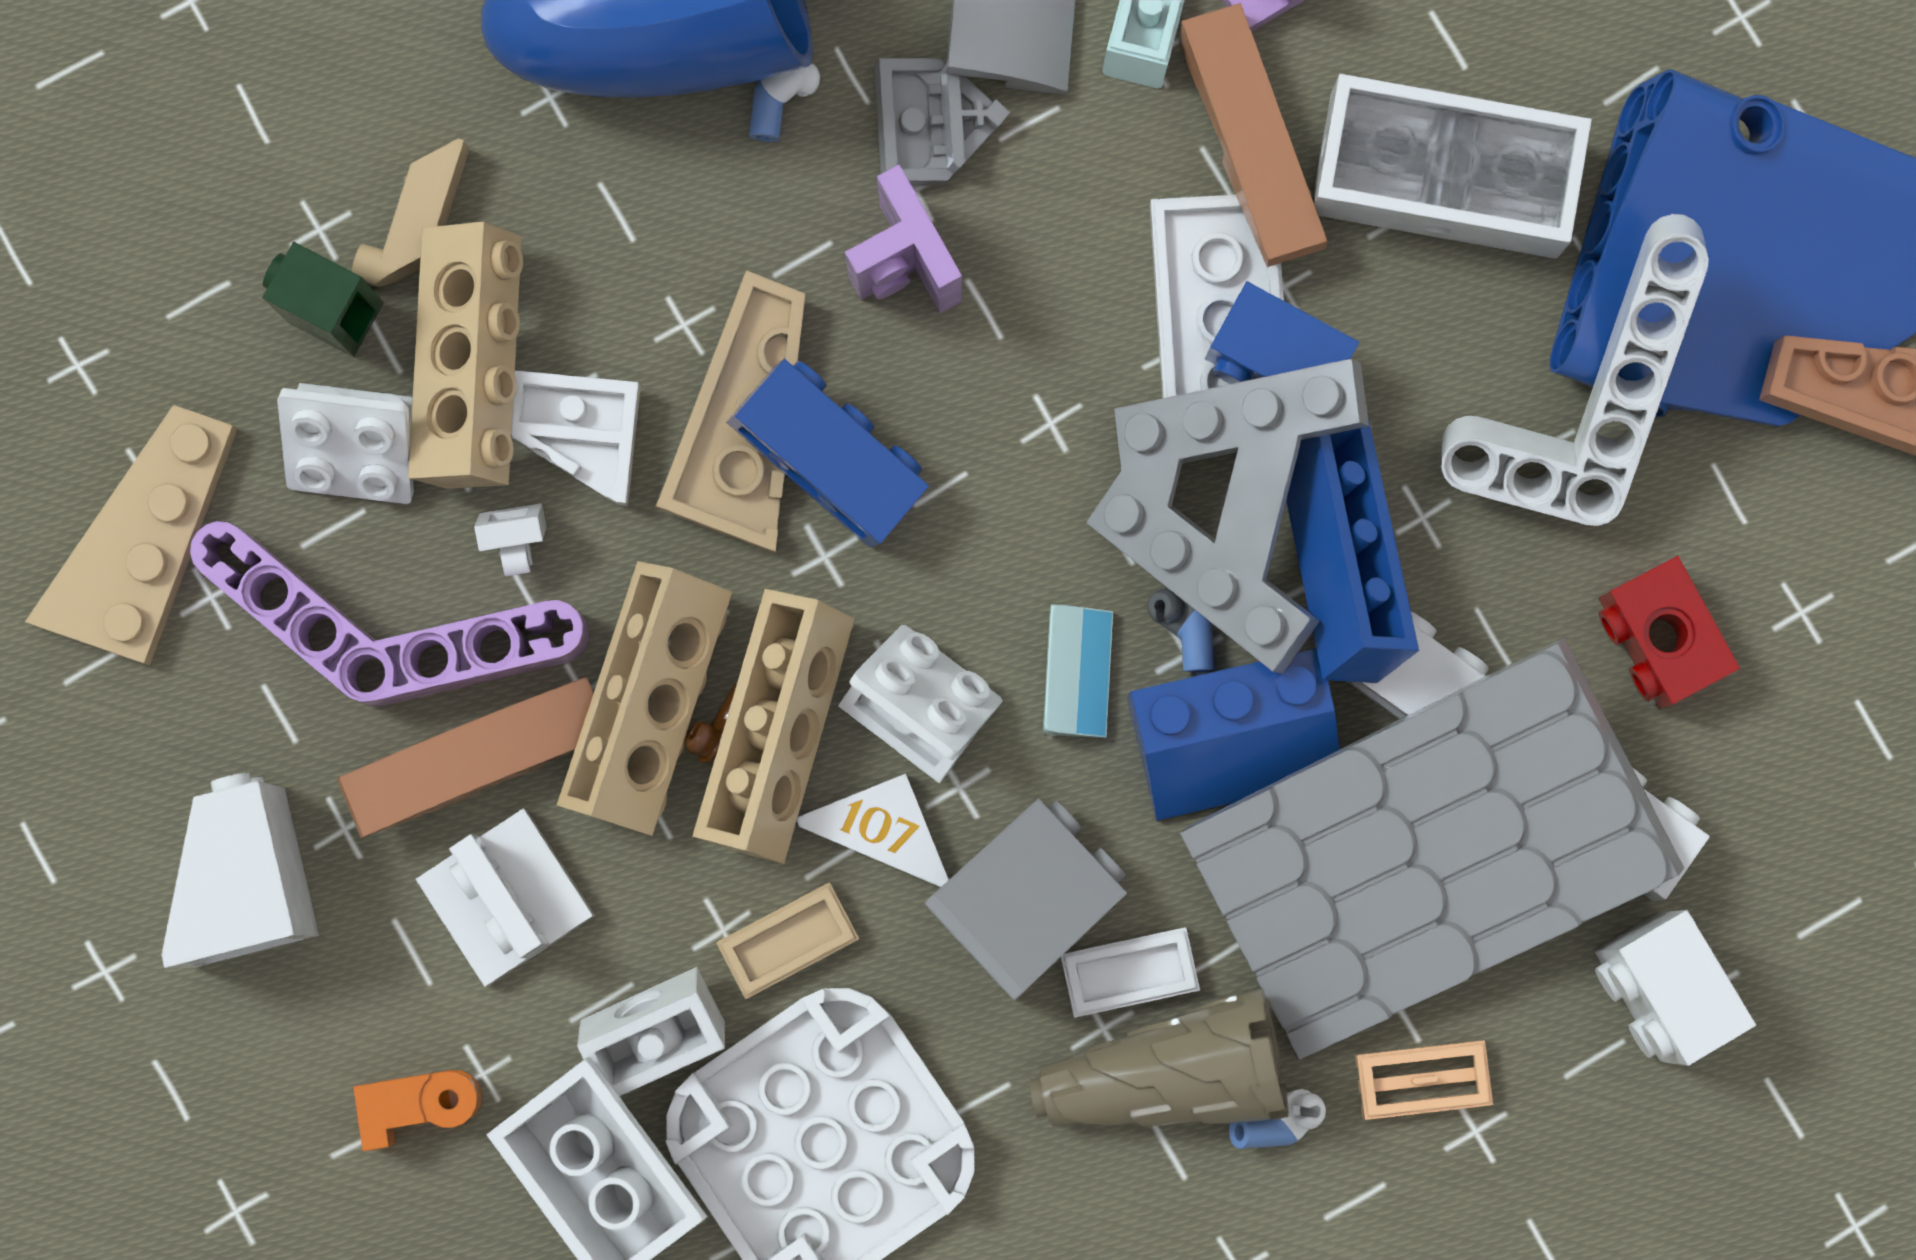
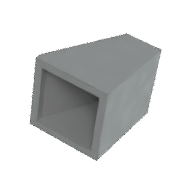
[924,798,1127,1001]

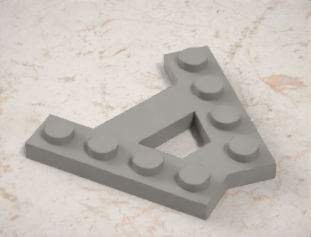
[1086,359,1369,674]

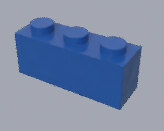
[726,358,929,548]

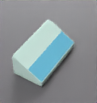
[1043,604,1113,738]

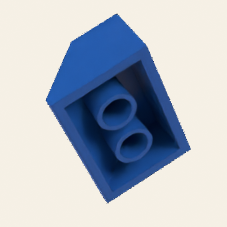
[1127,648,1340,821]

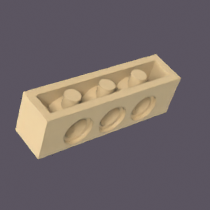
[408,221,523,489]
[557,561,732,836]
[692,589,855,864]

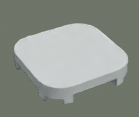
[665,988,975,1260]

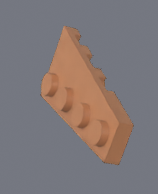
[1759,335,1916,456]

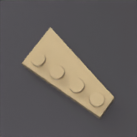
[655,270,805,553]
[25,405,238,666]

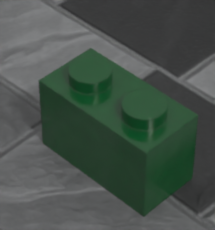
[262,241,384,357]

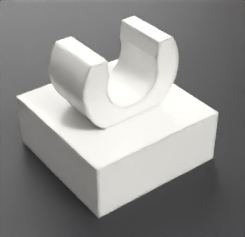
[474,503,547,576]

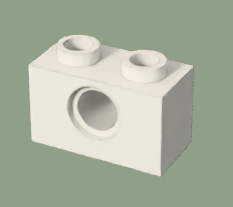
[577,967,725,1096]

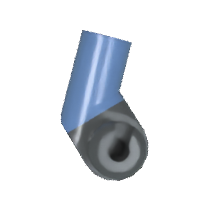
[1147,588,1215,672]

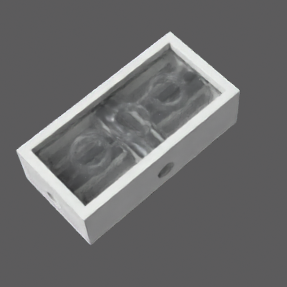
[1312,74,1592,259]

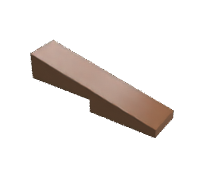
[1180,3,1327,267]

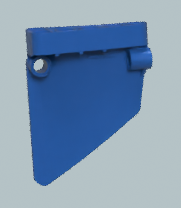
[1550,69,1916,427]

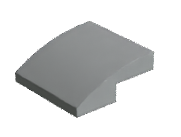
[945,0,1075,95]

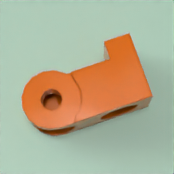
[353,1070,482,1151]

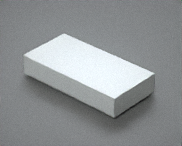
[1061,927,1200,1018]

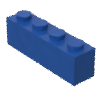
[1286,418,1419,683]

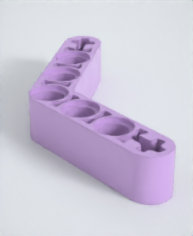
[190,521,590,707]

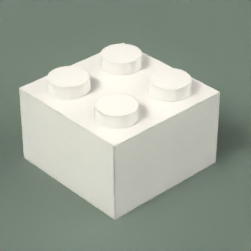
[1594,910,1756,1066]

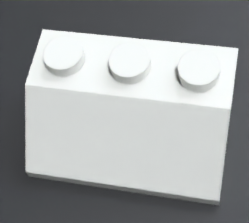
[487,1056,707,1260]

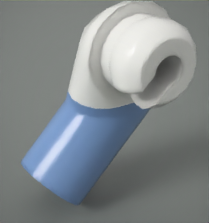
[749,63,820,142]
[1229,1089,1326,1149]

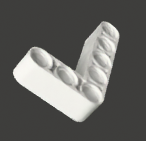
[1441,214,1709,526]

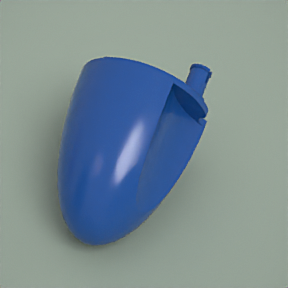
[481,0,813,98]

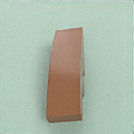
[337,677,594,839]

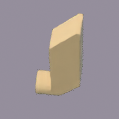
[352,139,470,287]

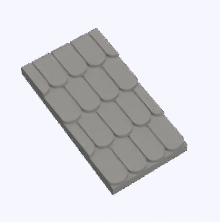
[1180,637,1684,1060]

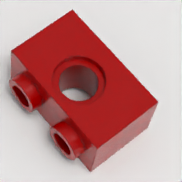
[1598,555,1740,709]

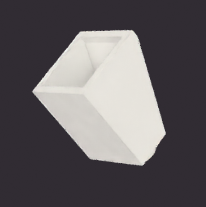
[162,773,319,968]

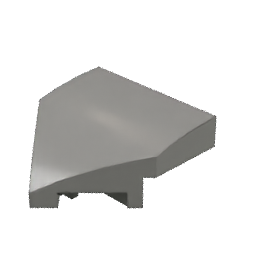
[874,58,1010,186]

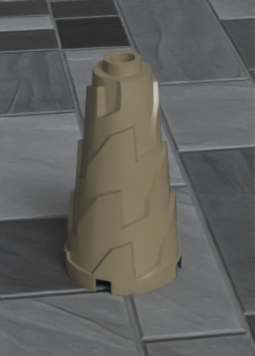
[1030,988,1289,1127]

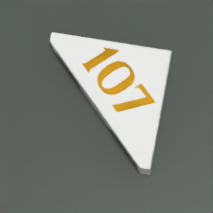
[797,774,948,887]

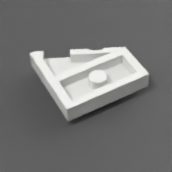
[511,371,641,506]

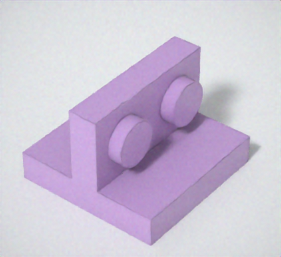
[845,164,962,313]

